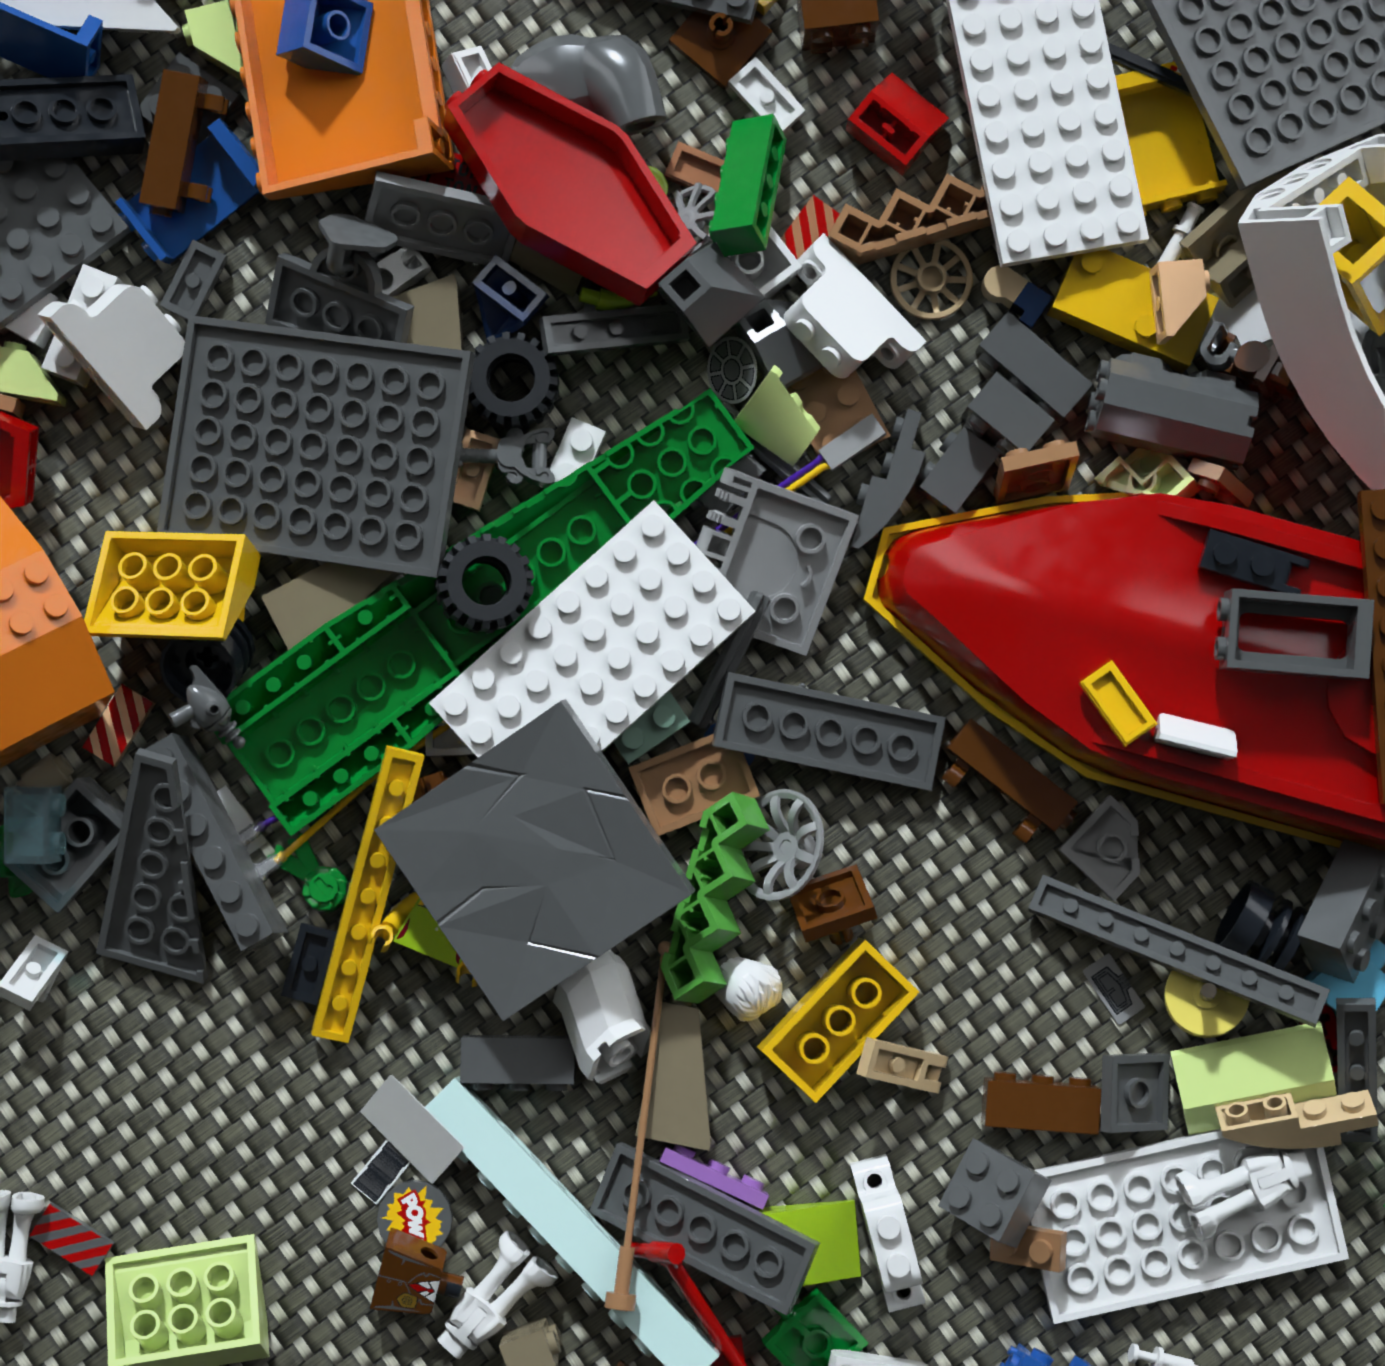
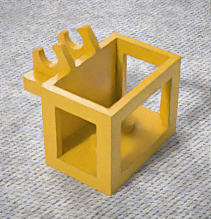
[1319,176,1385,337]

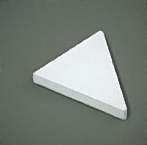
[0,0,182,34]

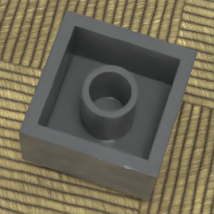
[960,372,1055,459]
[938,1138,1052,1248]

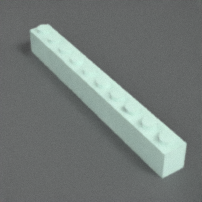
[425,1076,720,1366]

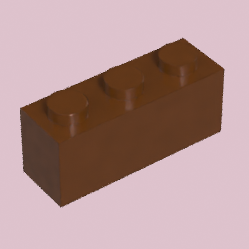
[981,1071,1101,1135]

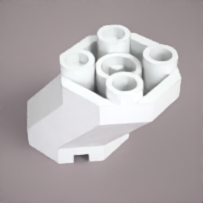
[553,949,651,1084]

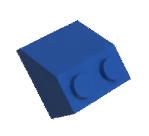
[276,0,373,75]

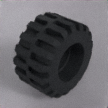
[469,332,560,431]
[435,534,534,634]

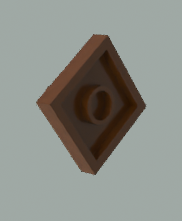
[669,11,772,90]
[786,864,878,945]

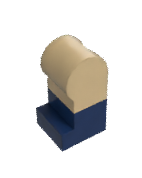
[981,265,1053,329]

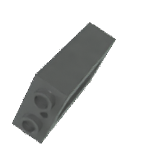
[1214,588,1374,681]

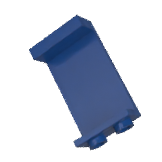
[0,2,103,78]
[115,118,260,265]

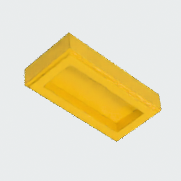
[1079,660,1158,747]

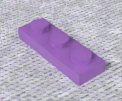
[659,1144,769,1210]

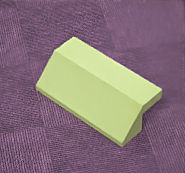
[1170,1021,1337,1135]

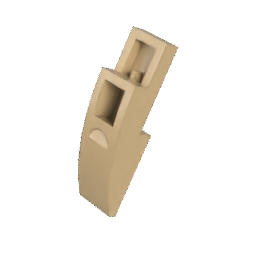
[1215,1090,1379,1149]

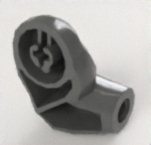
[511,34,667,136]

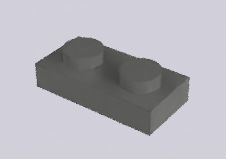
[160,240,228,320]

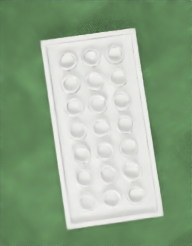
[946,0,1149,268]
[429,500,756,757]
[1030,1129,1349,1324]

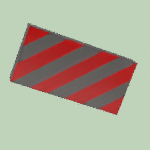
[29,1202,115,1276]

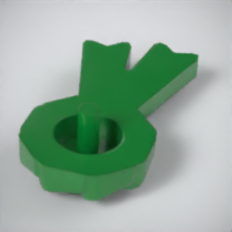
[267,833,349,912]

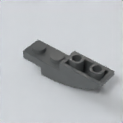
[849,409,926,553]

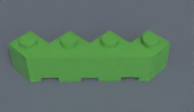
[660,792,770,1004]

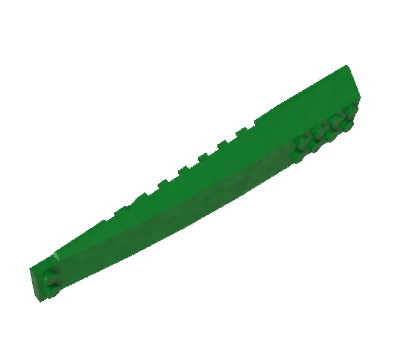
[214,388,755,836]

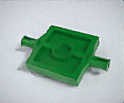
[761,1287,869,1366]

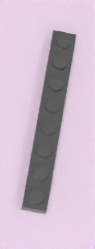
[1028,875,1330,1028]

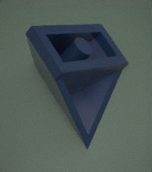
[472,255,550,343]

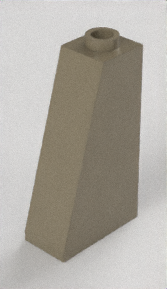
[393,274,469,418]
[261,562,400,650]
[635,994,711,1151]

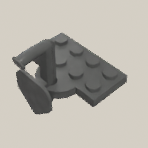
[265,213,414,343]

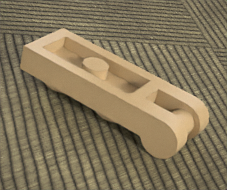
[856,1037,949,1094]

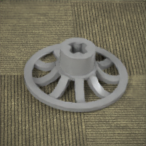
[741,789,824,901]

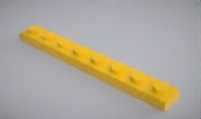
[311,745,424,1043]

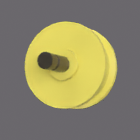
[1164,970,1249,1038]

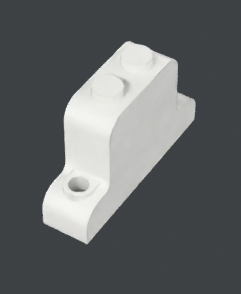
[784,233,927,378]
[37,284,185,430]
[850,1154,925,1313]

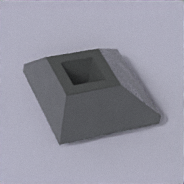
[658,242,765,348]
[736,299,824,388]

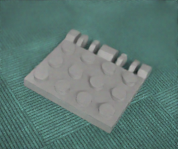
[696,467,859,656]

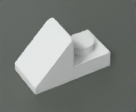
[0,935,68,1011]

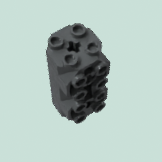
[1085,352,1259,471]

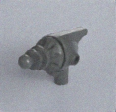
[168,665,245,749]

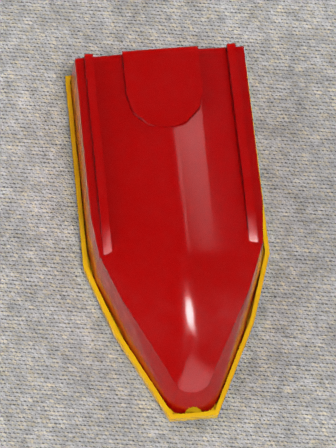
[863,492,1385,851]

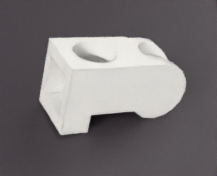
[377,247,431,297]

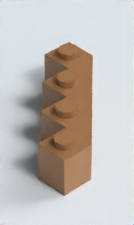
[828,174,992,265]

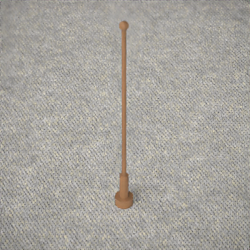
[604,941,671,1311]

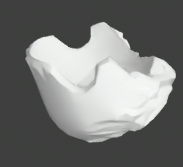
[715,956,782,1022]

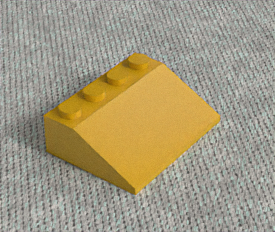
[84,531,261,641]

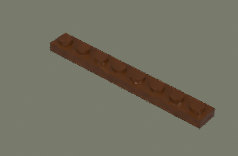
[1357,489,1385,804]

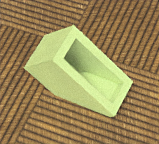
[182,0,243,81]
[0,341,66,407]

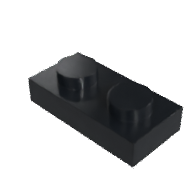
[281,922,337,1005]

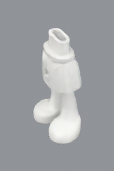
[1175,1149,1312,1241]
[0,1190,45,1323]
[437,1230,558,1359]

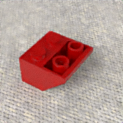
[845,72,949,176]

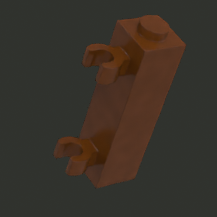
[139,69,229,218]
[941,718,1078,843]

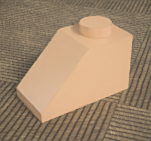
[1149,259,1210,345]

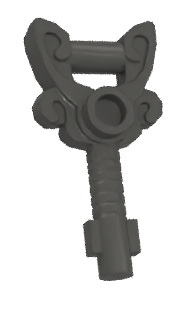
[458,428,555,488]

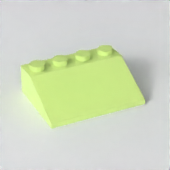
[105,1234,270,1366]

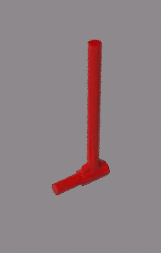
[631,1241,747,1366]

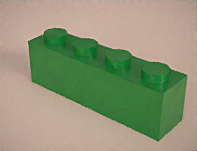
[709,114,787,257]

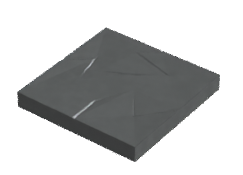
[374,699,696,1021]

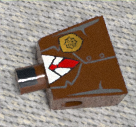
[370,1228,464,1314]

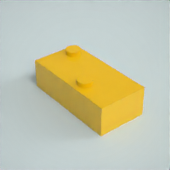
[1047,250,1219,373]
[756,938,919,1103]

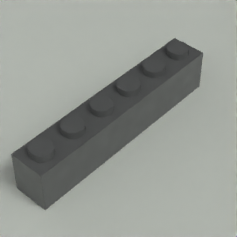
[145,733,289,951]

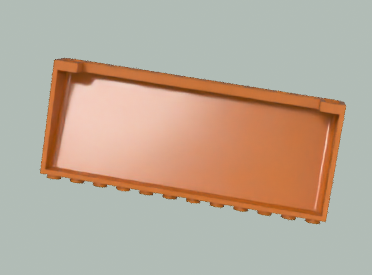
[229,0,455,201]

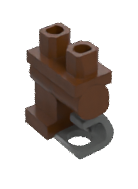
[1200,322,1299,404]

